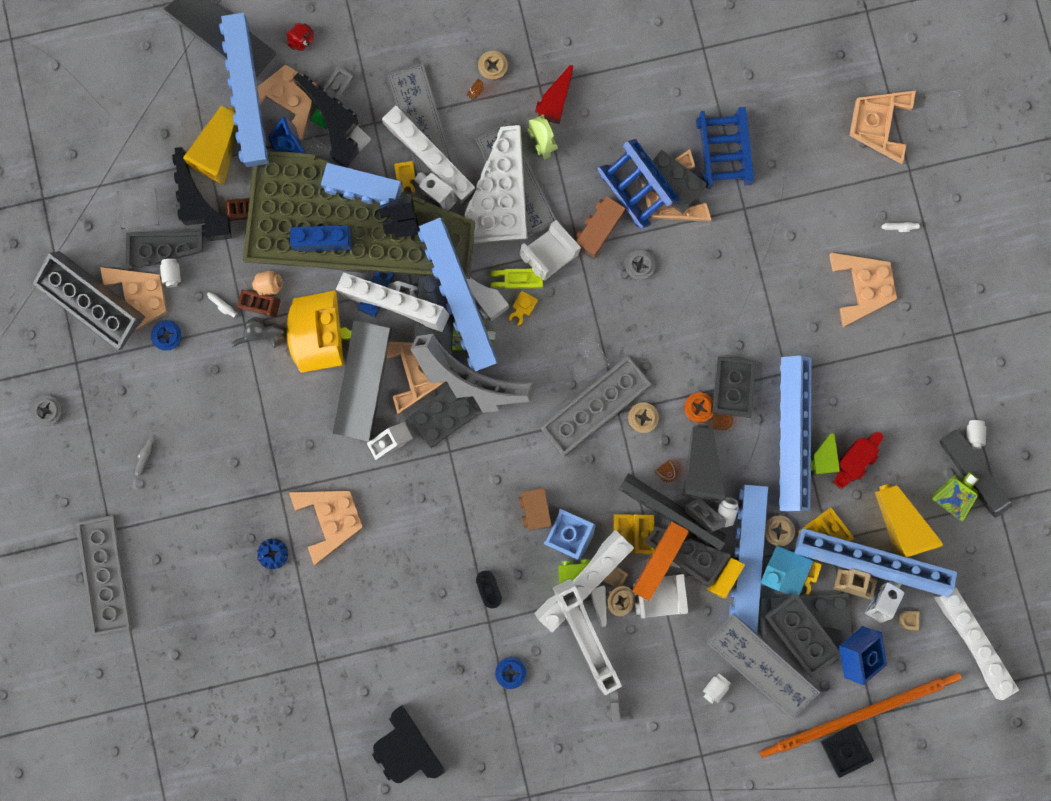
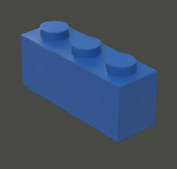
[290,226,352,251]

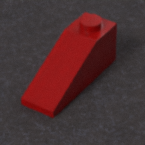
[535,65,573,124]

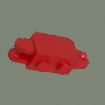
[832,431,884,489]

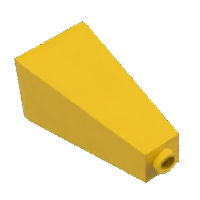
[183,105,238,186]
[875,483,943,557]

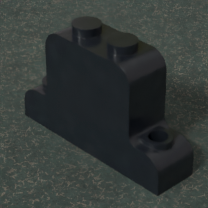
[372,705,446,783]

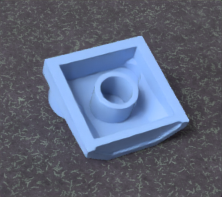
[544,509,596,560]

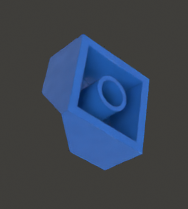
[839,626,887,685]

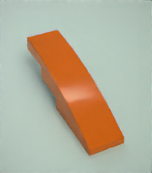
[632,522,689,601]

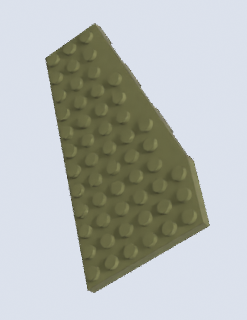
[243,151,476,279]

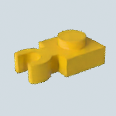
[394,161,416,195]
[509,291,538,327]
[804,561,822,594]

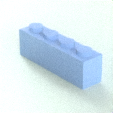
[321,163,403,205]

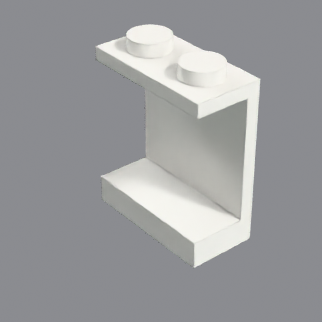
[520,220,581,281]
[633,574,688,619]

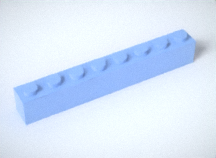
[219,13,269,167]
[418,218,499,372]
[779,356,812,512]
[729,485,768,634]
[794,528,957,597]

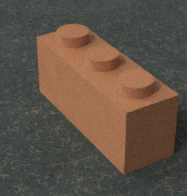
[574,196,626,259]

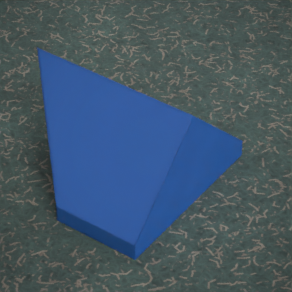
[268,117,306,154]

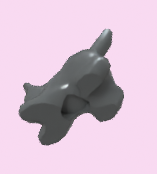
[231,317,286,348]

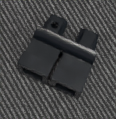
[379,194,419,238]

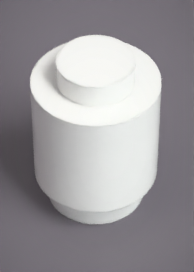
[160,259,181,288]
[966,420,987,449]
[717,497,739,527]
[703,674,731,704]

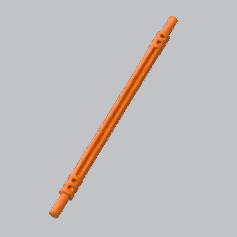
[759,672,962,758]

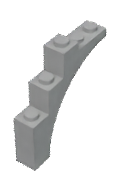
[410,334,535,413]

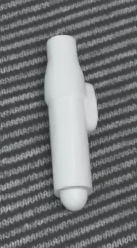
[881,222,920,232]
[207,292,238,318]

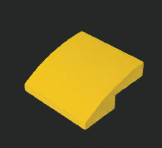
[797,507,854,562]
[613,514,654,554]
[706,558,745,599]

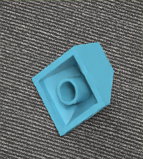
[761,546,813,596]

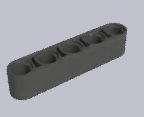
[939,429,1012,518]

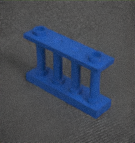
[696,107,754,189]
[597,139,681,229]

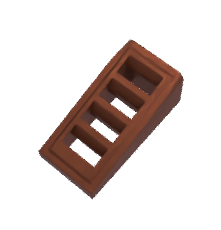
[225,198,250,221]
[237,289,281,318]

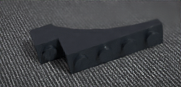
[293,73,359,168]
[172,147,232,241]

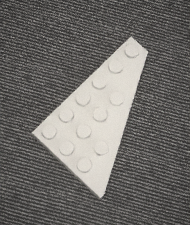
[465,125,528,244]

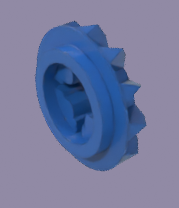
[151,320,182,351]
[257,539,288,569]
[495,657,526,689]

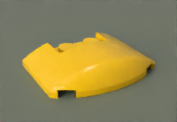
[286,290,344,373]

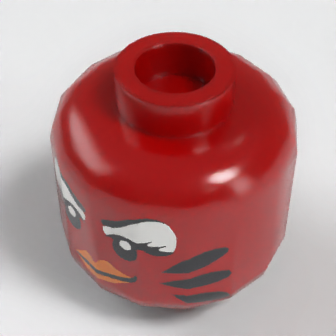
[286,23,314,51]

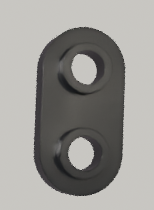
[476,571,502,609]

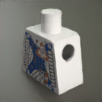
[415,172,458,211]
[865,581,904,623]

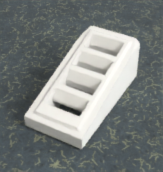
[590,585,607,627]

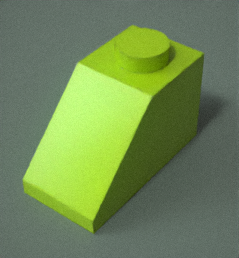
[811,433,840,476]

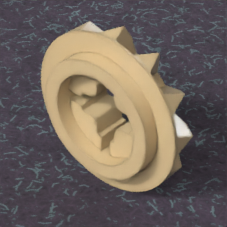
[478,51,508,80]
[628,403,659,433]
[764,516,795,547]
[606,585,635,616]

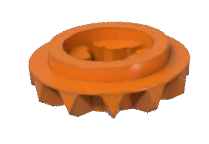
[684,392,713,423]

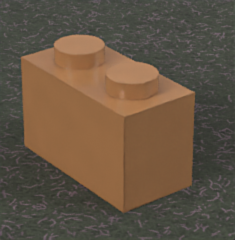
[518,488,551,531]

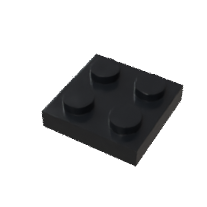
[820,724,874,778]

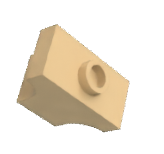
[833,569,877,600]

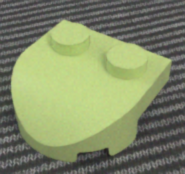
[527,115,558,160]

